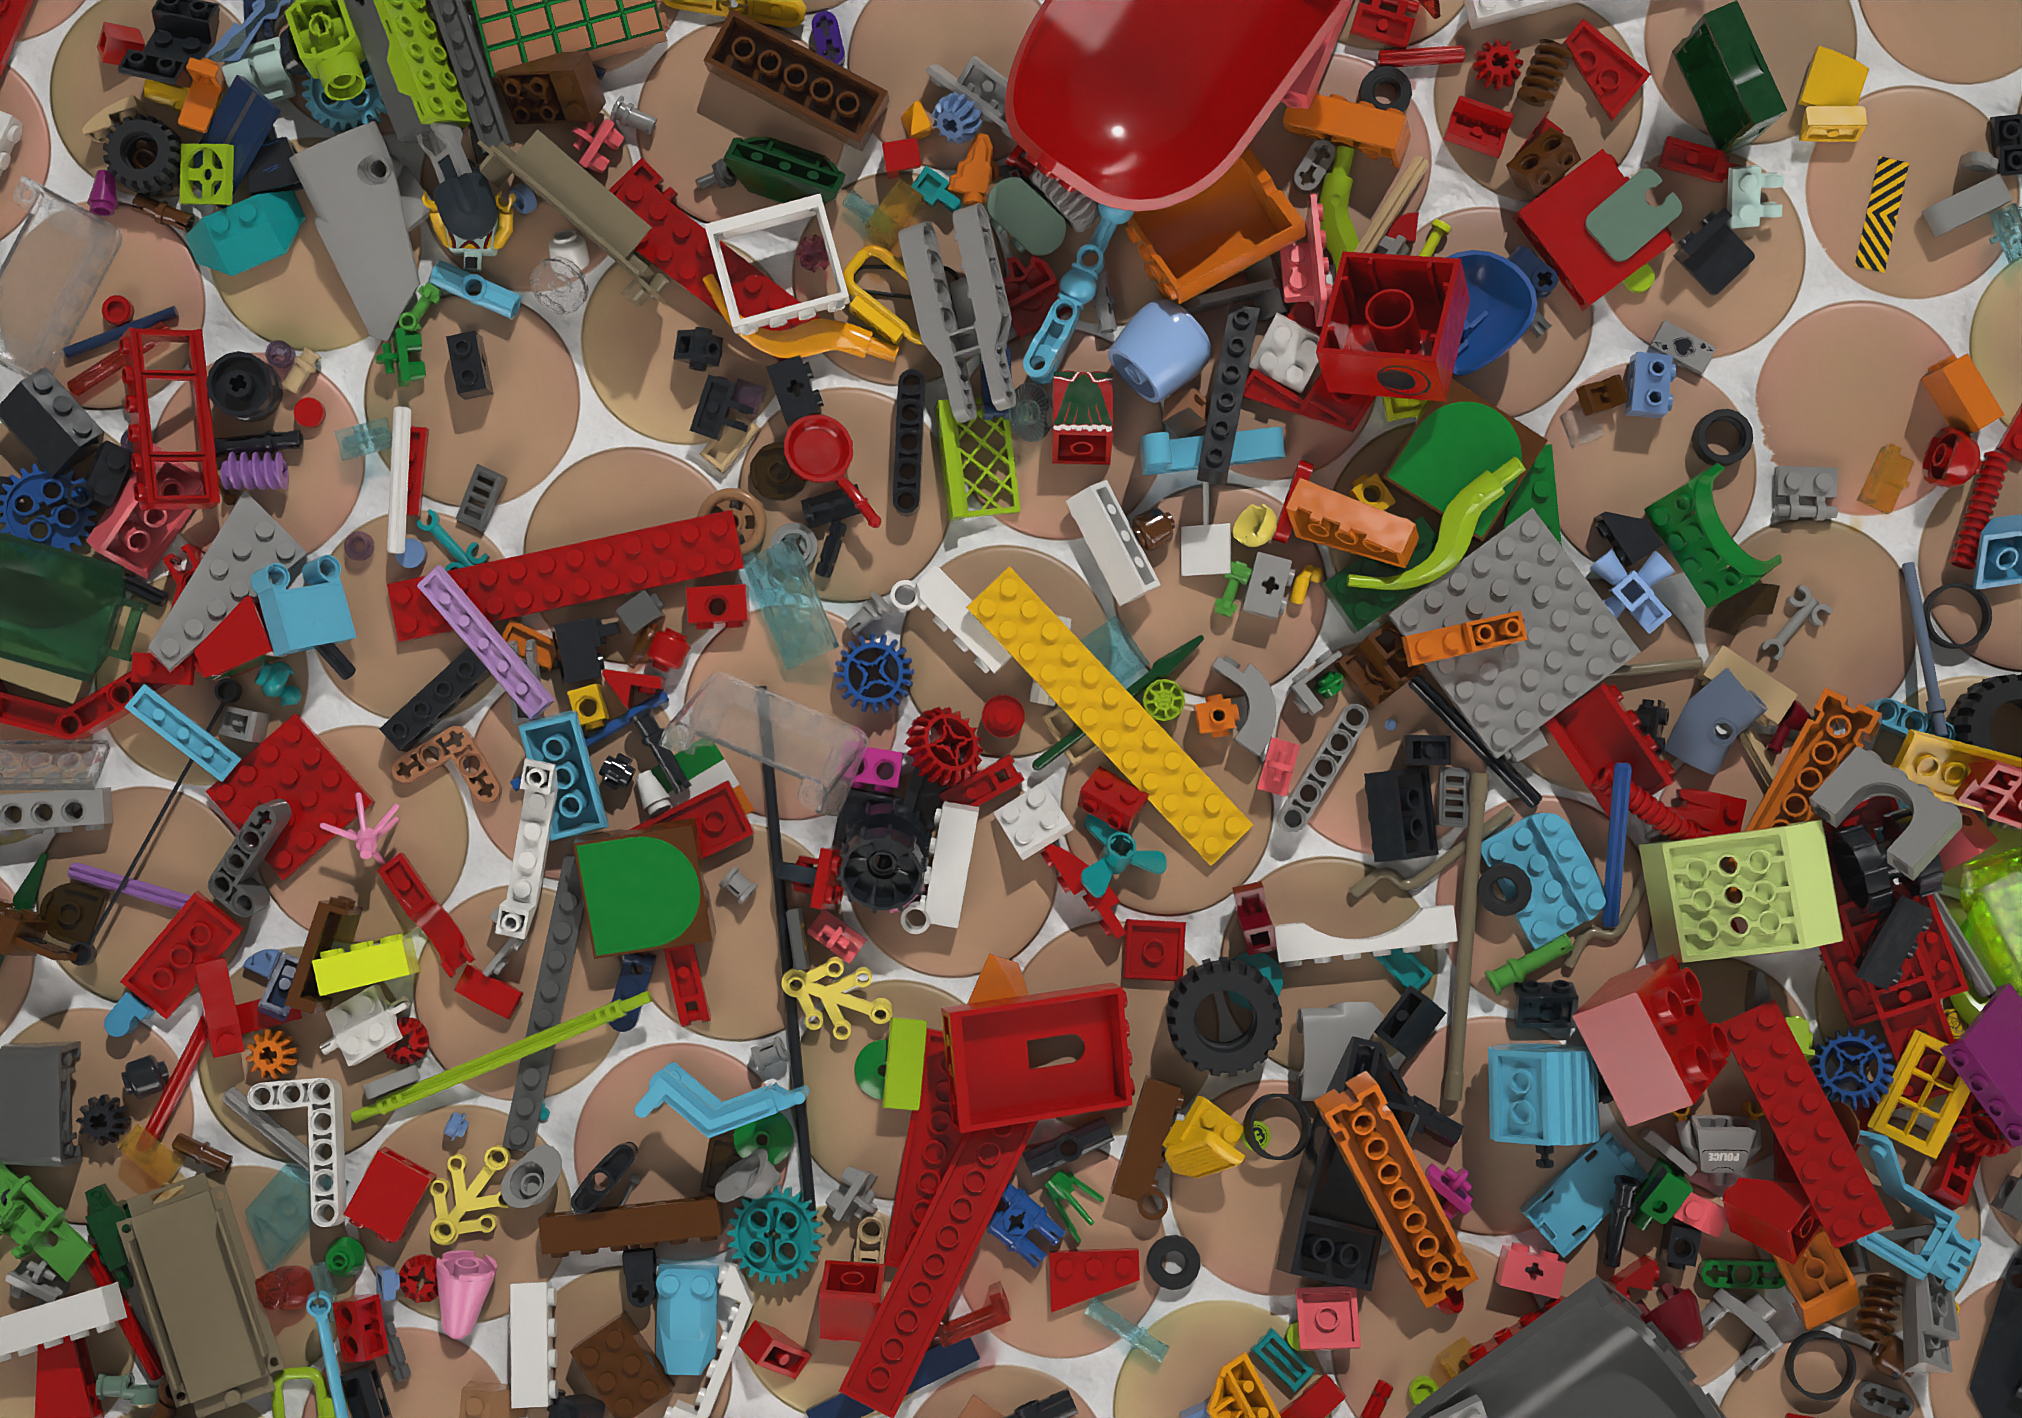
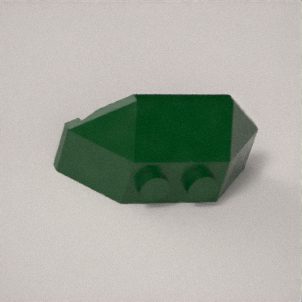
[723,137,846,203]

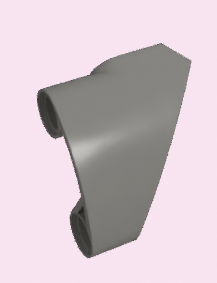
[1296,1002,1384,1101]

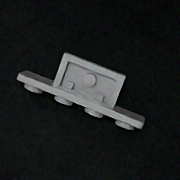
[926,56,1013,139]

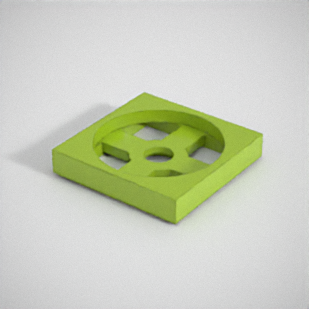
[179,144,234,205]

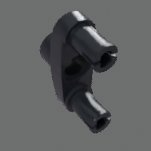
[571,1141,638,1214]

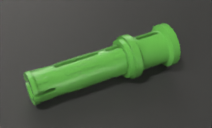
[1484,933,1574,995]

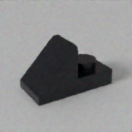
[1403,735,1451,766]

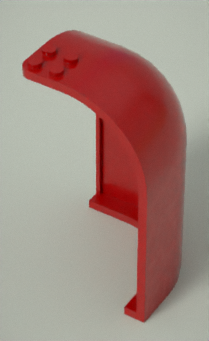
[1005,0,1353,211]

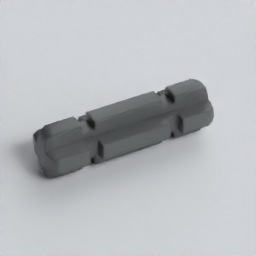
[384,1322,411,1381]

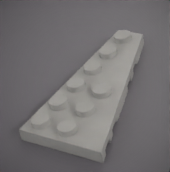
[148,490,307,672]

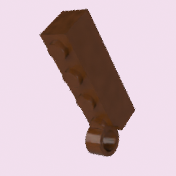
[1111,1075,1185,1221]

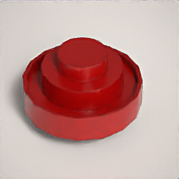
[982,695,1025,738]

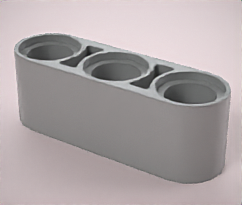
[1922,174,2013,238]

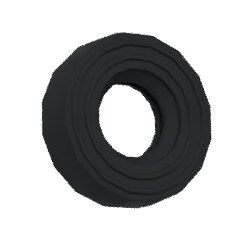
[1359,66,1412,112]
[1477,862,1532,917]
[1147,1235,1201,1290]

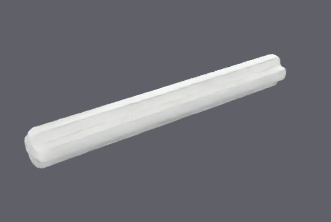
[387,407,411,554]

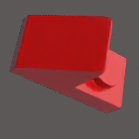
[602,669,666,709]

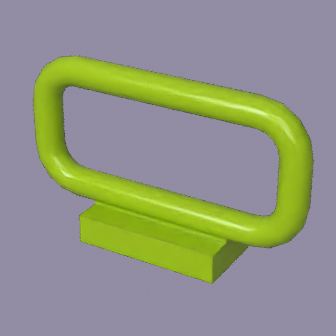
[271,1366,348,1418]

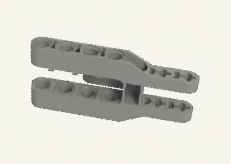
[898,203,1016,423]

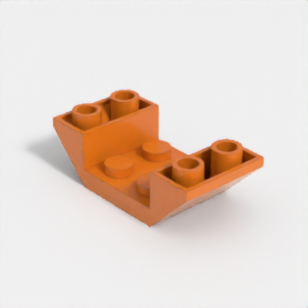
[1765,1227,1860,1331]

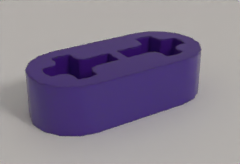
[812,11,845,66]

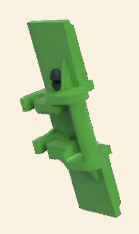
[0,1159,95,1282]

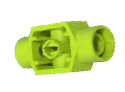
[285,0,366,101]

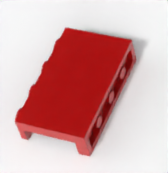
[1544,681,1676,819]

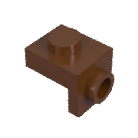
[1576,374,1629,417]

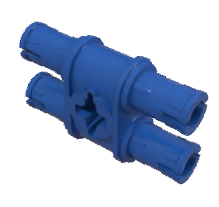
[986,1182,1066,1269]

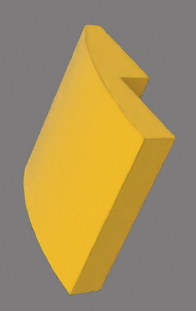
[1797,45,1869,107]

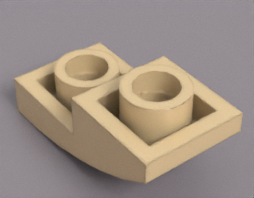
[82,95,147,143]

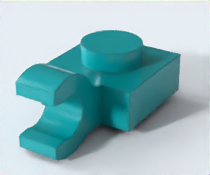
[909,165,962,213]

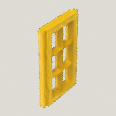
[1867,1029,1971,1159]

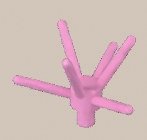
[320,793,399,866]

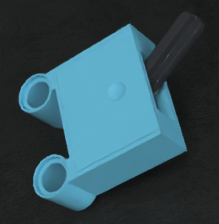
[250,555,357,680]

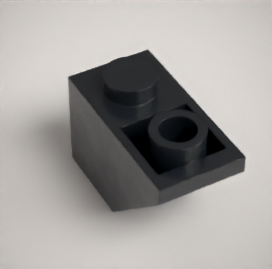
[1594,511,1663,567]

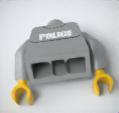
[1670,1101,1764,1185]

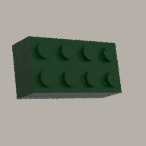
[1320,516,1438,634]

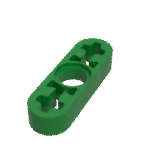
[1698,1258,1786,1289]

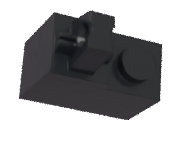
[550,617,620,685]

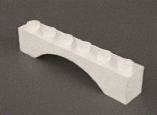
[1273,904,1458,967]

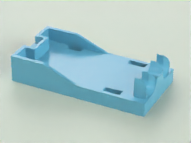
[1519,1130,1649,1258]

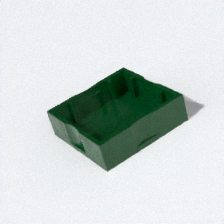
[1672,0,1788,155]

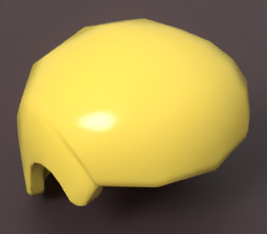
[1232,504,1278,547]

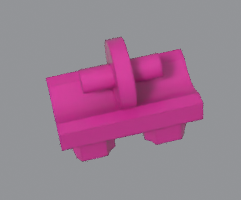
[1425,1163,1473,1220]

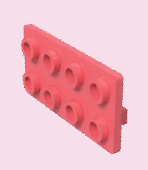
[1279,194,1332,327]

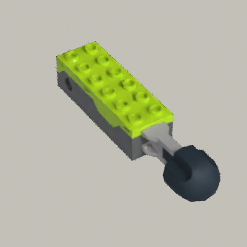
[344,0,498,241]

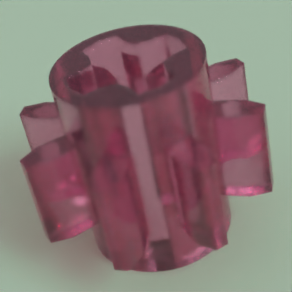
[795,234,830,273]

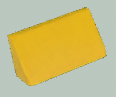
[1799,106,1867,142]

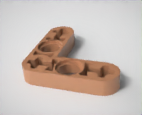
[392,726,502,803]

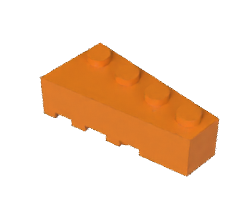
[1282,91,1411,169]
[1286,478,1419,568]

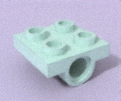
[222,37,297,103]

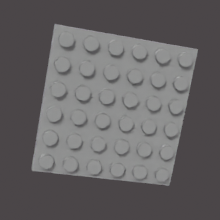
[1388,508,1641,759]

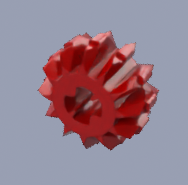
[1472,38,1524,91]

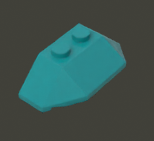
[185,190,306,277]

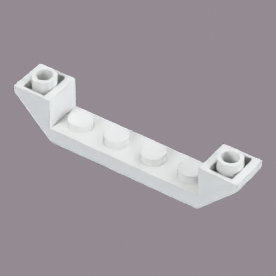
[495,758,558,939]
[663,1260,755,1418]

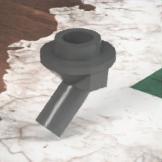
[695,158,737,190]

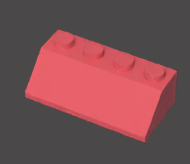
[86,443,204,579]

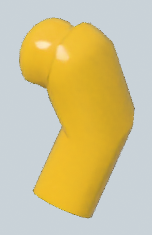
[1289,564,1323,604]

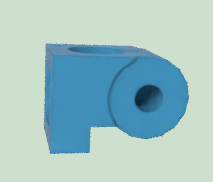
[104,991,156,1037]

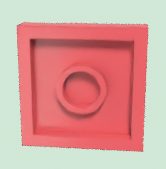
[1295,1286,1361,1351]

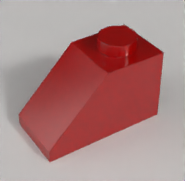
[738,1320,812,1379]

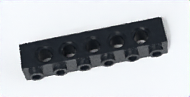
[1197,303,1260,486]

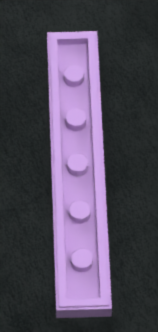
[417,565,555,721]

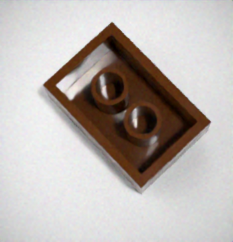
[570,1310,675,1418]

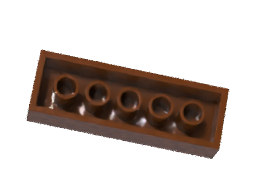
[703,9,890,152]

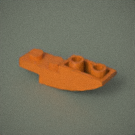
[1402,610,1528,667]

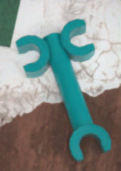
[416,509,490,571]

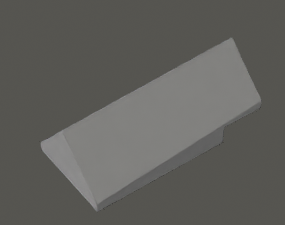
[1901,1238,1960,1373]

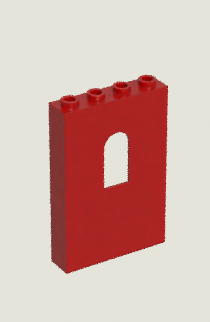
[941,982,1135,1133]

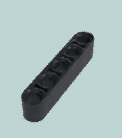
[893,369,926,517]

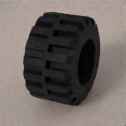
[103,114,185,196]

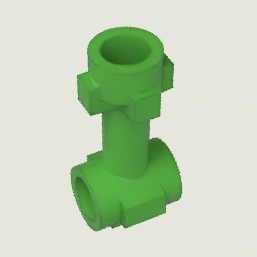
[399,282,442,334]
[1214,560,1252,618]

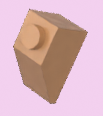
[459,1381,527,1418]

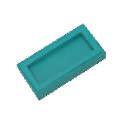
[1370,948,1434,990]

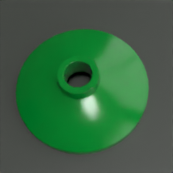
[855,1039,888,1099]
[734,1111,794,1166]

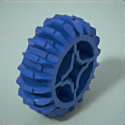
[834,633,914,714]
[1810,1028,1895,1110]

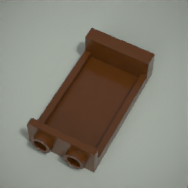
[285,896,363,1014]

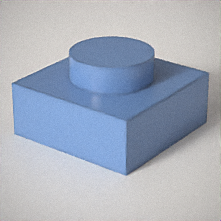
[376,1265,400,1301]

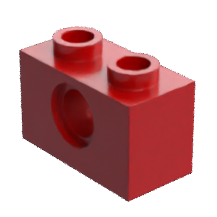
[686,584,751,630]

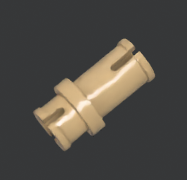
[281,347,322,394]

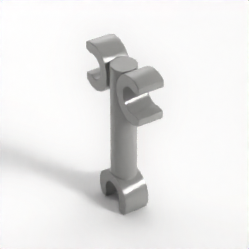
[1759,585,1833,661]

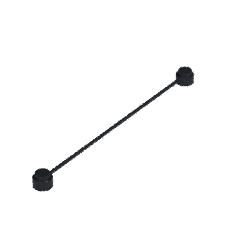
[69,678,242,966]

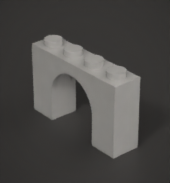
[1810,746,1962,881]

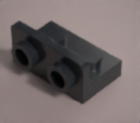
[1513,980,1579,1029]

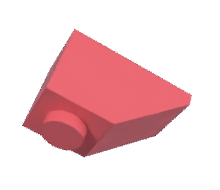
[1672,1192,1728,1238]

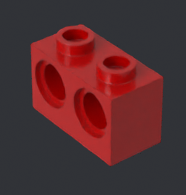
[332,1293,390,1363]

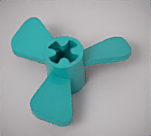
[1080,814,1167,898]

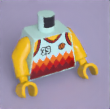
[422,190,516,272]

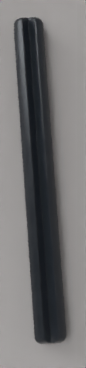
[1408,674,1542,808]

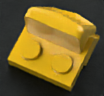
[1162,1095,1245,1178]

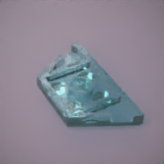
[245,1164,350,1271]

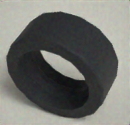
[1692,409,1753,466]

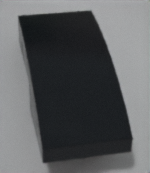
[1990,114,2022,176]

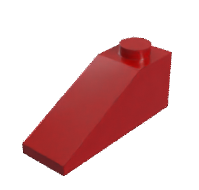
[194,957,244,1058]
[1922,1132,1982,1210]

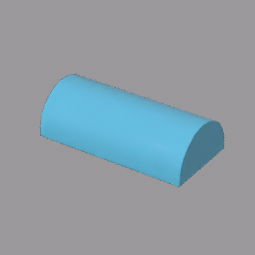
[518,710,609,841]

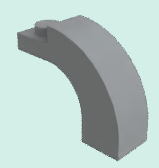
[1210,656,1276,756]

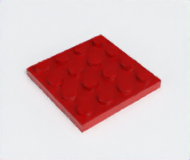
[206,713,375,880]

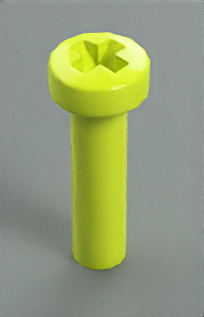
[1419,219,1452,257]

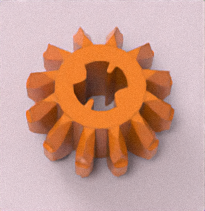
[245,1029,299,1080]

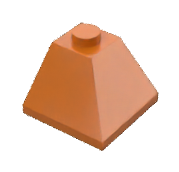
[967,953,1029,1004]

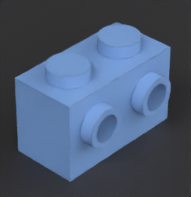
[1625,352,1676,419]

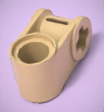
[854,1212,886,1264]

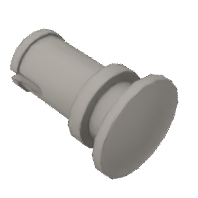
[610,96,657,135]
[845,591,892,636]

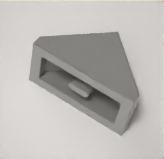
[218,705,270,743]

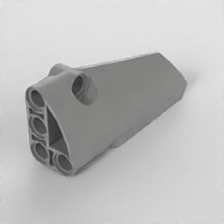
[289,121,420,341]

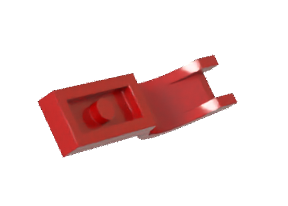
[377,852,476,978]

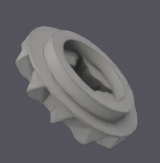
[770,523,818,570]

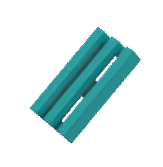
[1251,1327,1315,1393]

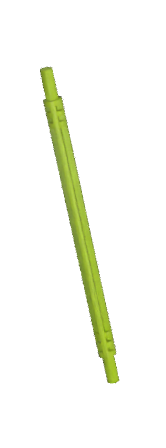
[351,991,653,1123]

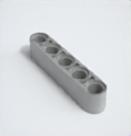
[1277,704,1369,832]

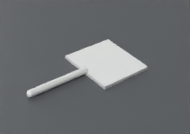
[1181,482,1231,576]

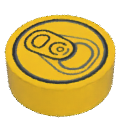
[1944,1008,1969,1039]

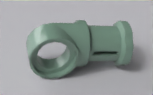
[96,1372,159,1405]

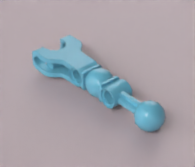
[1023,203,1134,385]

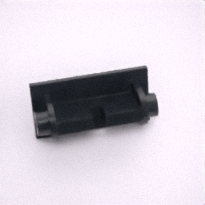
[801,484,861,529]
[1638,699,1669,756]

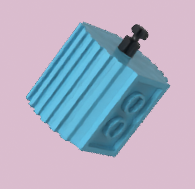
[1488,1043,1599,1169]

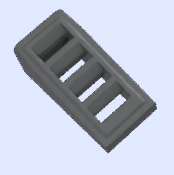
[455,464,508,531]
[1435,766,1470,828]

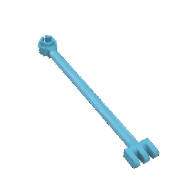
[306,1290,349,1418]

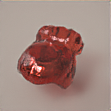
[255,1265,317,1310]

